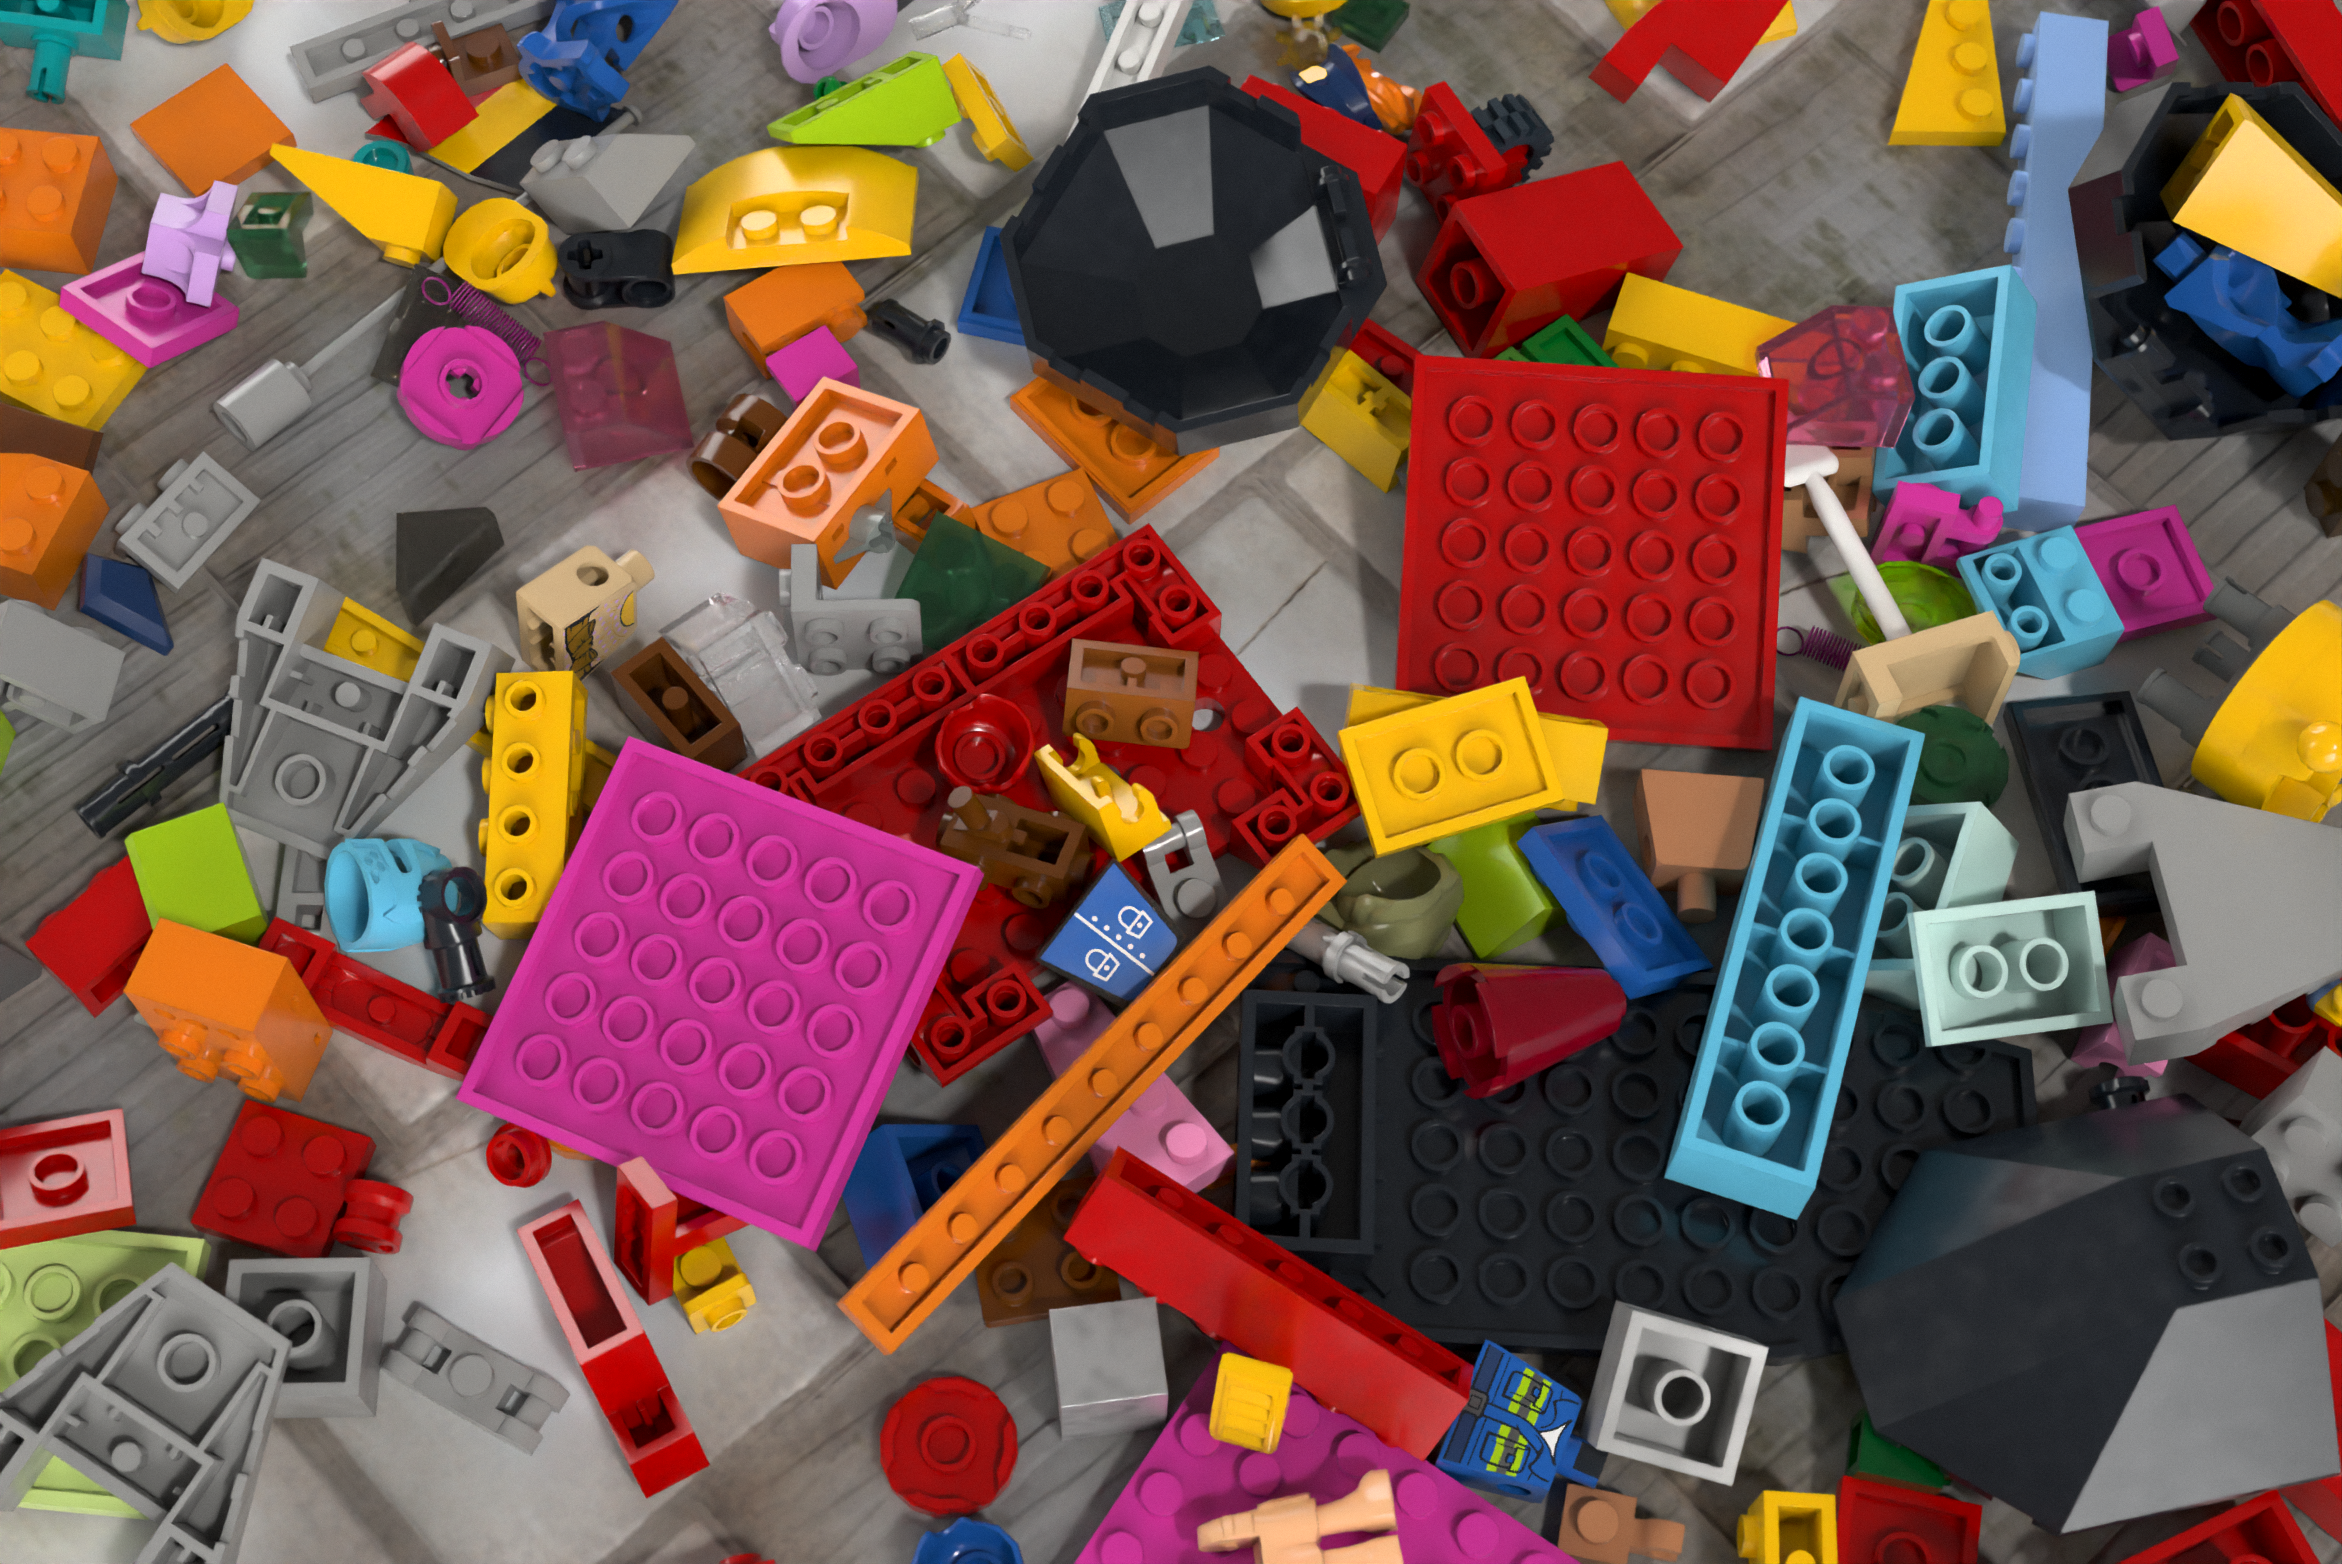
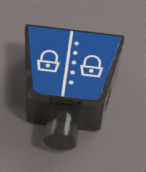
[1031,858,1186,1009]

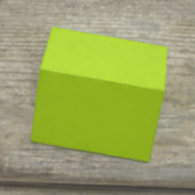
[124,802,271,948]
[1425,812,1568,961]

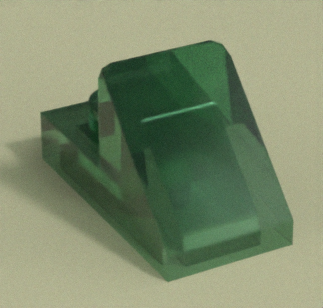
[226,191,314,279]

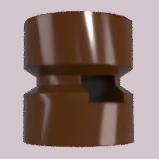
[686,393,788,502]

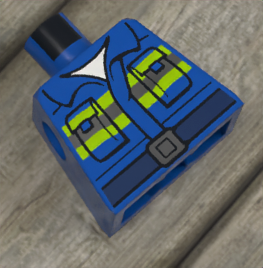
[1435,1340,1609,1503]

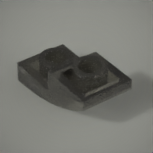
[370,263,471,388]

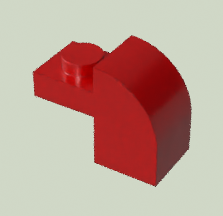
[360,41,479,153]

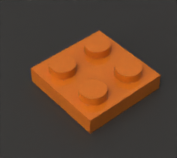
[970,467,1119,606]

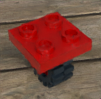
[1404,81,1554,226]

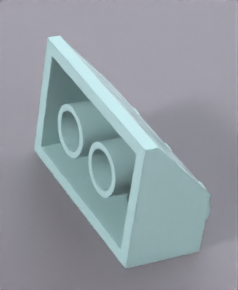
[1863,801,2019,1010]

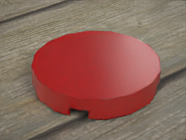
[880,1376,1019,1519]

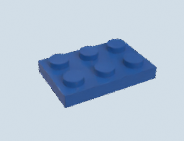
[1517,815,1713,1000]

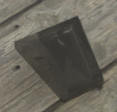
[396,507,505,627]

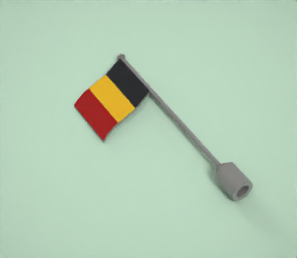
[213,79,642,451]

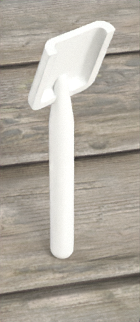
[1784,411,1913,641]

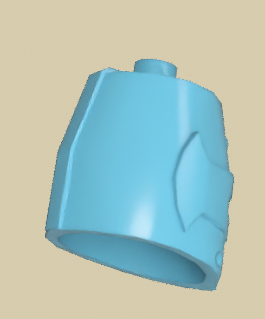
[324,839,459,953]

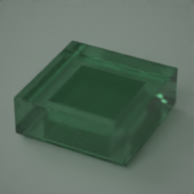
[1332,0,1410,54]

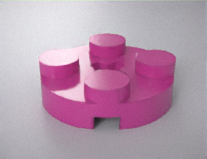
[397,325,524,451]

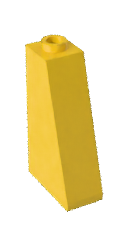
[2160,93,2342,299]

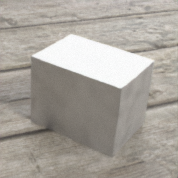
[1049,1297,1168,1441]

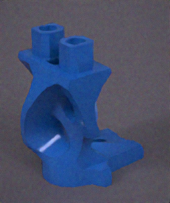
[517,0,679,123]
[2152,226,2342,400]

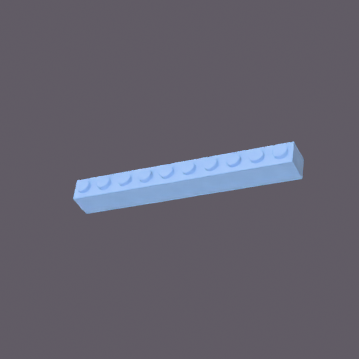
[2001,11,2109,533]

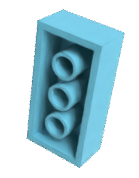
[1872,264,2037,513]

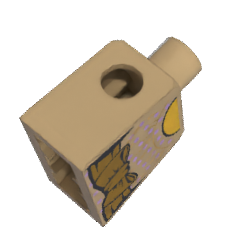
[516,545,655,682]

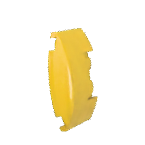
[671,144,919,275]

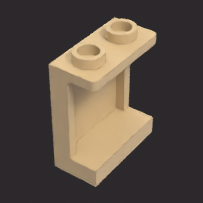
[1833,610,2021,728]

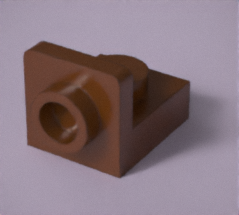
[427,20,523,98]

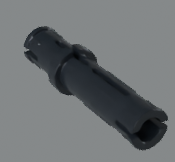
[74,689,234,839]

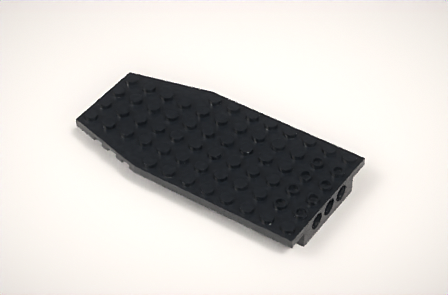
[1232,950,2038,1366]

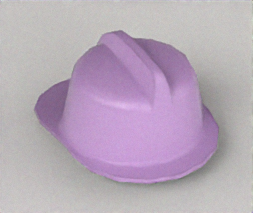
[768,0,898,83]

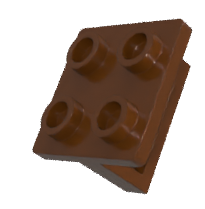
[975,1176,1122,1328]

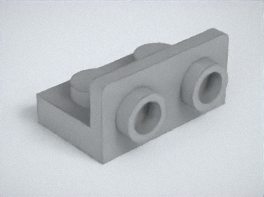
[114,451,261,594]

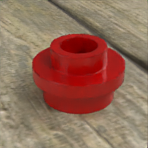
[486,1122,552,1188]

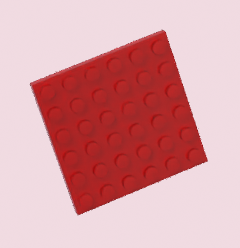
[1394,354,1789,753]

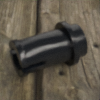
[872,298,951,364]

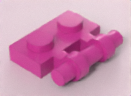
[1869,481,2003,579]

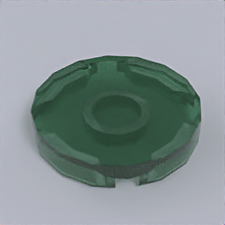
[1895,705,2009,811]

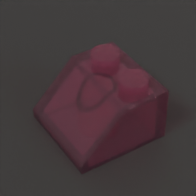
[1754,305,1915,448]
[543,320,694,472]

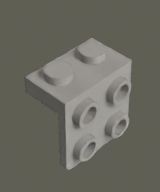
[779,544,923,676]

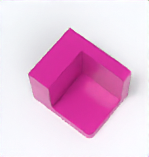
[766,325,861,413]

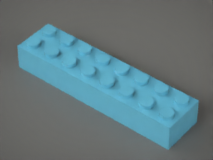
[1664,696,1925,1220]

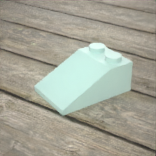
[1907,890,2114,1047]

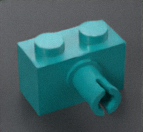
[0,0,130,104]

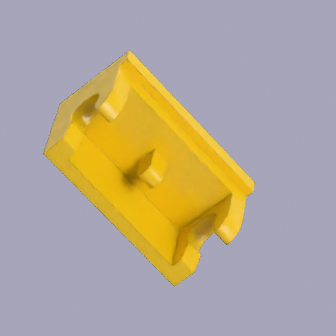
[1301,350,1411,493]
[1034,733,1173,863]

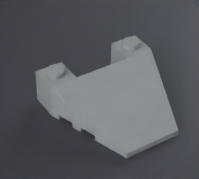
[219,557,516,861]
[2063,781,2342,1066]
[0,1262,293,1564]

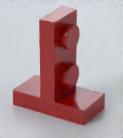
[614,1156,750,1306]

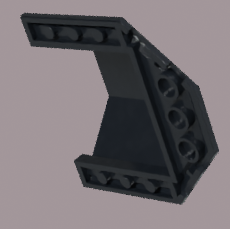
[1831,1092,2341,1537]

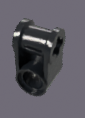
[558,229,676,311]

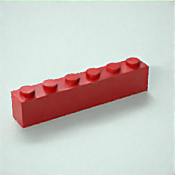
[1063,1146,1474,1462]

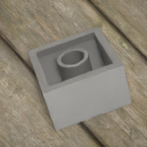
[519,134,696,234]

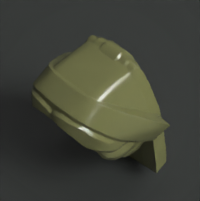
[1313,836,1465,959]

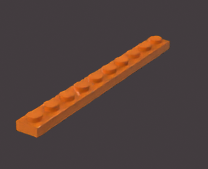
[836,833,1347,1355]

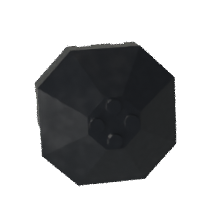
[999,65,1387,456]
[2068,82,2342,441]

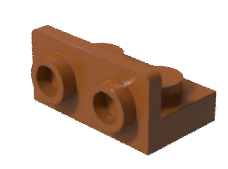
[1062,638,1199,749]

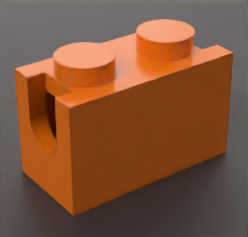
[724,261,868,380]

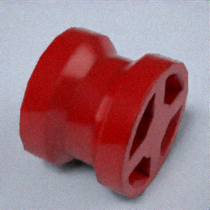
[332,1179,414,1254]

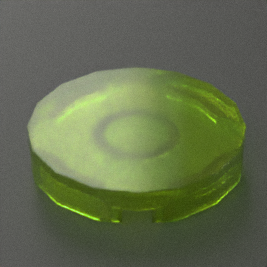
[1850,561,1977,646]

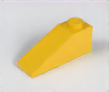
[270,143,459,269]

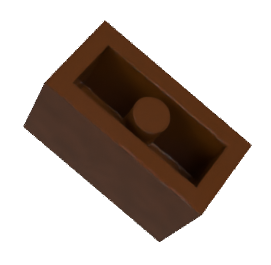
[611,636,748,773]

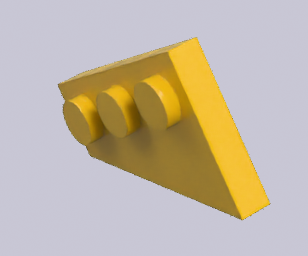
[1888,0,2006,146]

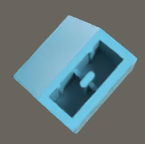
[1956,525,2125,680]

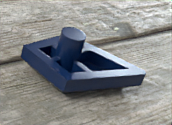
[80,553,174,656]

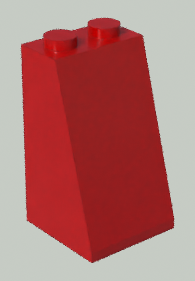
[1415,160,1684,359]

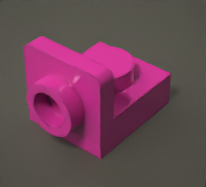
[2107,5,2179,93]

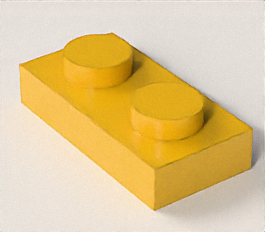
[941,53,1034,172]

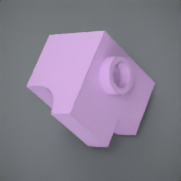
[142,180,240,307]

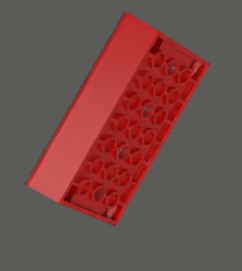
[734,523,1361,1088]

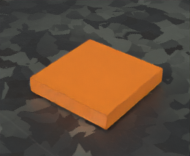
[130,63,298,198]

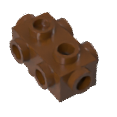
[936,786,1096,909]

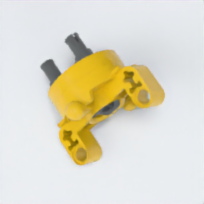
[2136,576,2342,823]

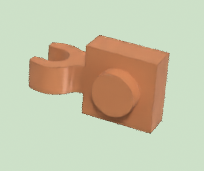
[1556,1483,1685,1564]

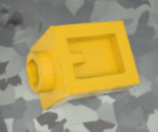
[673,1236,757,1335]

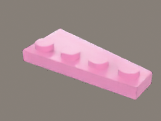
[1031,976,1236,1193]

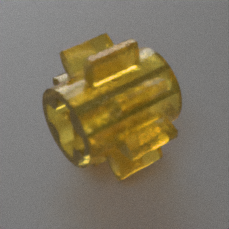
[1275,10,1342,71]

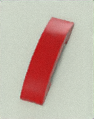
[257,916,494,1082]

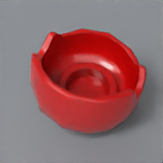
[934,694,1036,796]

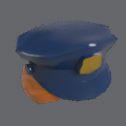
[1289,43,1423,135]

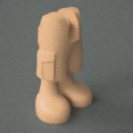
[1197,1469,1404,1564]

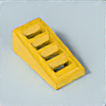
[1209,1352,1293,1454]

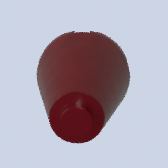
[1432,963,1626,1099]

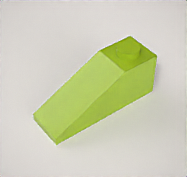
[766,51,962,148]

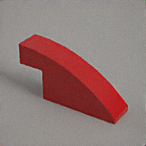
[1588,0,1789,104]
[516,1198,710,1499]

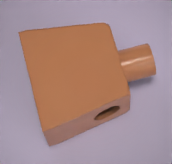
[1632,769,1764,924]

